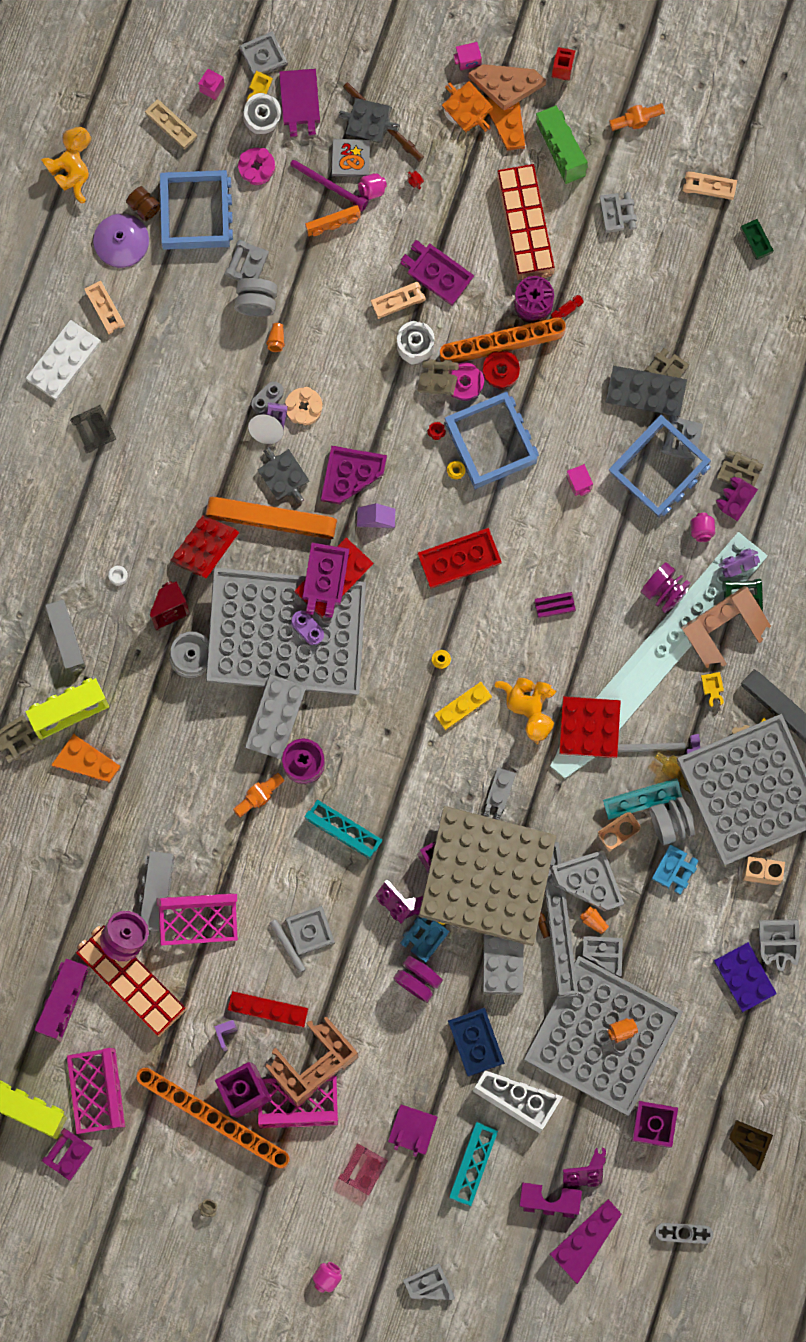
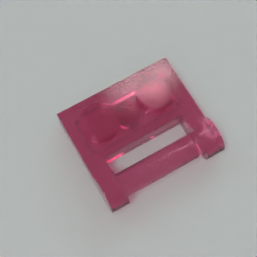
[338,1143,388,1196]

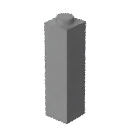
[45,599,86,674]

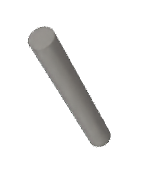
[270,919,306,973]

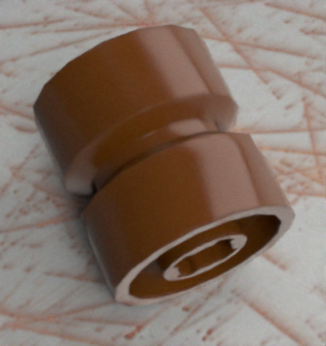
[126,186,161,222]

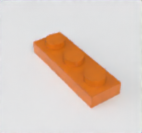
[305,205,360,236]

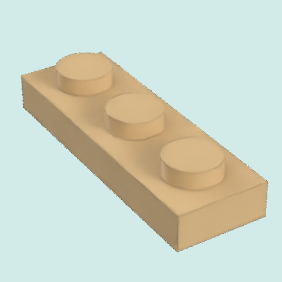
[145,99,197,150]

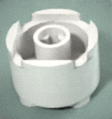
[243,93,281,134]
[397,321,434,365]

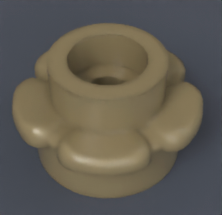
[504,313,519,329]
[198,1199,217,1217]

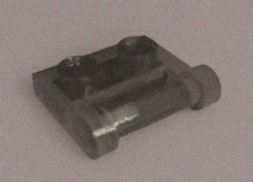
[70,405,116,453]

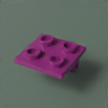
[375,880,423,924]
[388,1104,438,1157]
[563,1147,606,1189]

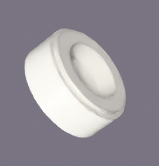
[108,566,128,586]

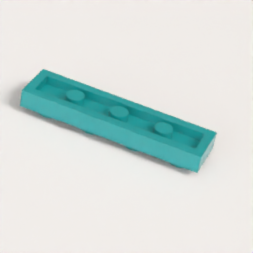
[603,778,683,820]

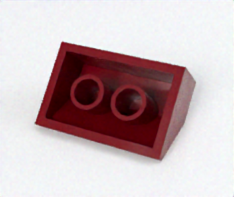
[149,581,191,630]

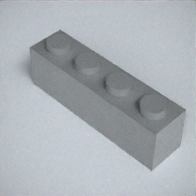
[138,851,175,933]

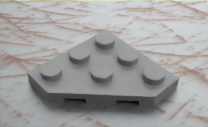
[550,850,624,911]

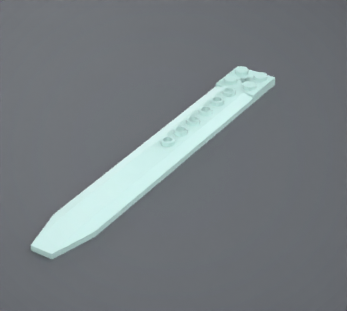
[550,532,768,779]

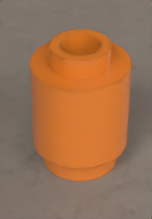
[607,1018,638,1043]

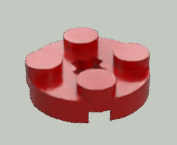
[483,351,520,390]

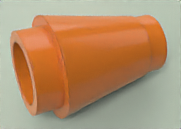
[266,323,285,352]
[580,906,609,934]

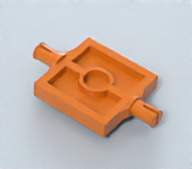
[442,81,494,133]

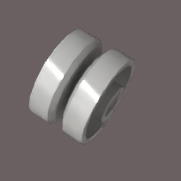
[234,278,278,317]
[169,632,209,678]

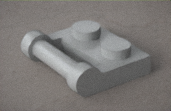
[224,240,269,280]
[661,416,703,461]

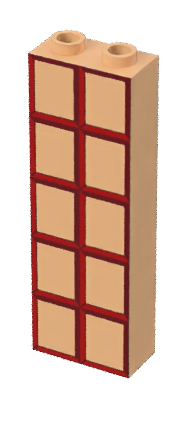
[497,164,555,281]
[76,925,187,1037]

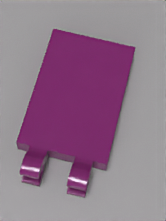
[279,69,320,137]
[400,240,474,306]
[302,543,349,618]

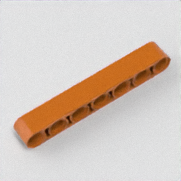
[440,318,566,363]
[205,497,337,539]

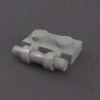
[599,192,637,233]

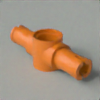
[609,103,665,131]
[233,772,284,818]

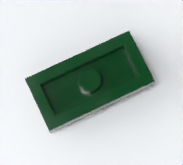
[740,219,774,260]

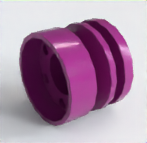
[514,276,555,323]
[640,562,691,613]

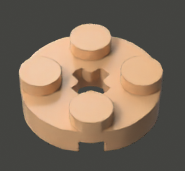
[285,387,323,426]

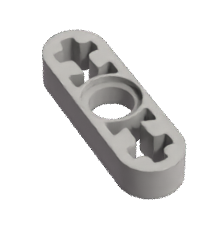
[655,1223,713,1244]

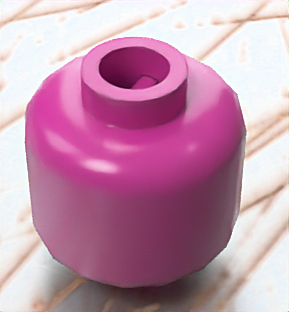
[358,173,387,200]
[690,513,716,542]
[312,1262,342,1293]

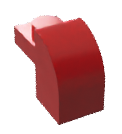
[552,47,576,81]

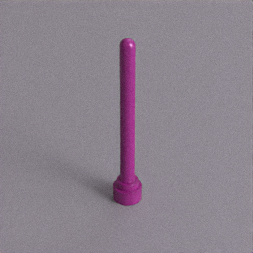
[290,160,369,212]

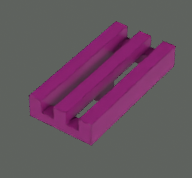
[534,592,576,619]

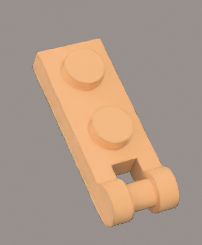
[683,172,737,200]
[84,280,125,334]
[371,282,426,319]

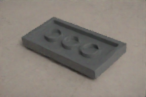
[606,365,687,417]

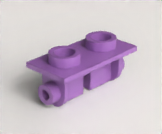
[718,548,760,578]

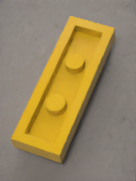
[434,682,492,731]

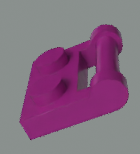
[41,1128,93,1181]

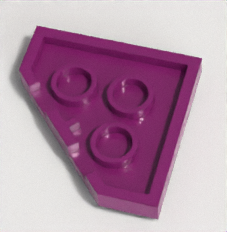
[321,445,387,505]

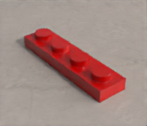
[228,991,309,1028]

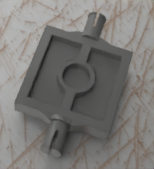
[339,98,400,143]
[257,447,310,504]

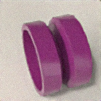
[282,738,325,785]
[100,911,149,961]
[393,956,443,1003]

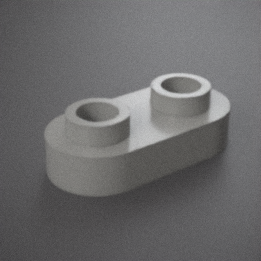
[251,382,284,415]

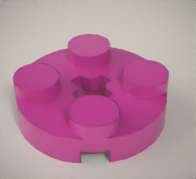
[238,148,275,185]
[451,363,484,401]

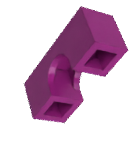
[519,1182,582,1218]

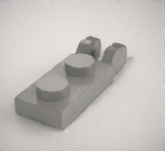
[483,767,516,820]

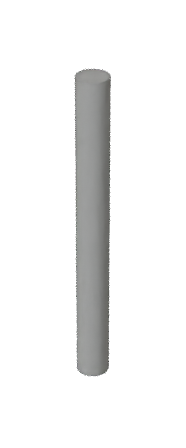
[618,743,685,752]

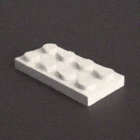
[26,320,101,401]

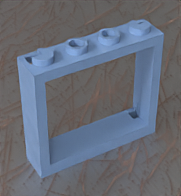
[160,170,233,250]
[444,392,539,489]
[609,415,711,518]

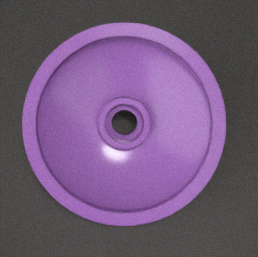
[93,214,149,268]

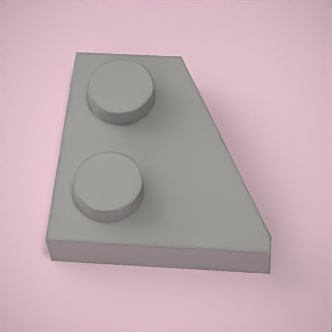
[583,936,623,977]
[403,1263,455,1300]

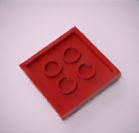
[170,515,239,579]
[559,696,621,758]

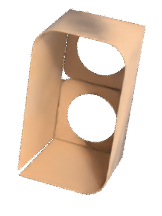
[597,812,640,852]
[742,857,785,885]

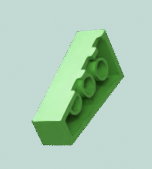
[535,105,588,184]

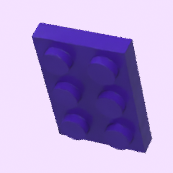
[714,942,777,1013]

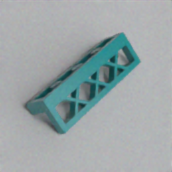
[304,799,383,860]
[449,1122,498,1206]

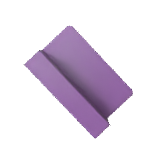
[214,1020,238,1052]

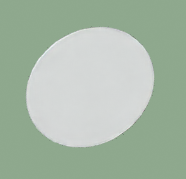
[248,414,283,444]

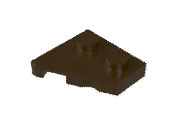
[728,1120,773,1171]

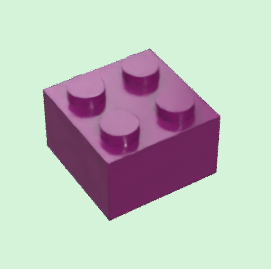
[215,1062,272,1119]
[631,1101,678,1148]

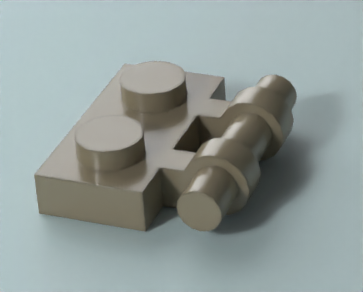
[644,348,689,378]
[417,359,459,395]
[717,450,764,486]
[0,715,41,763]

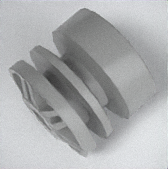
[649,797,695,846]

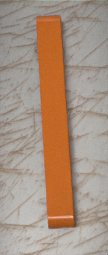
[136,1068,290,1169]

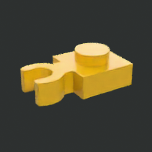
[246,71,273,102]
[701,672,724,708]

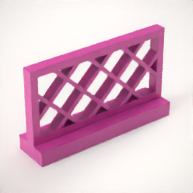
[156,893,238,946]
[67,1048,125,1134]
[258,1076,338,1129]

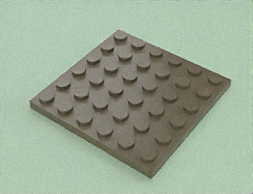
[419,806,557,946]

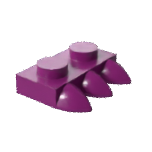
[716,477,758,522]

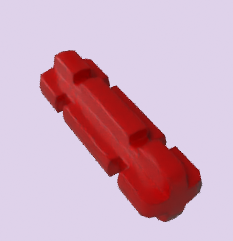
[550,295,584,319]

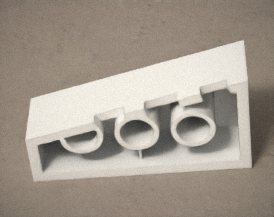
[473,1071,563,1134]

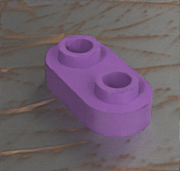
[291,611,324,645]

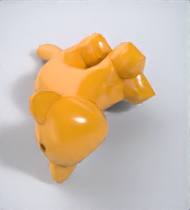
[41,127,91,204]
[495,678,557,745]

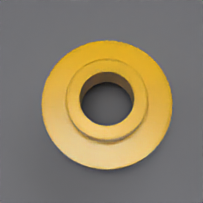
[447,461,466,480]
[432,650,451,669]

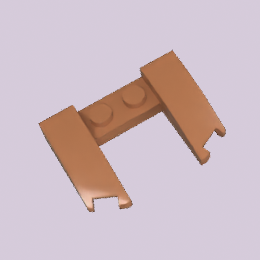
[681,586,771,668]
[266,1017,359,1107]

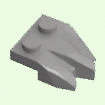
[759,919,800,972]

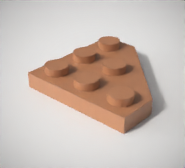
[468,64,546,110]

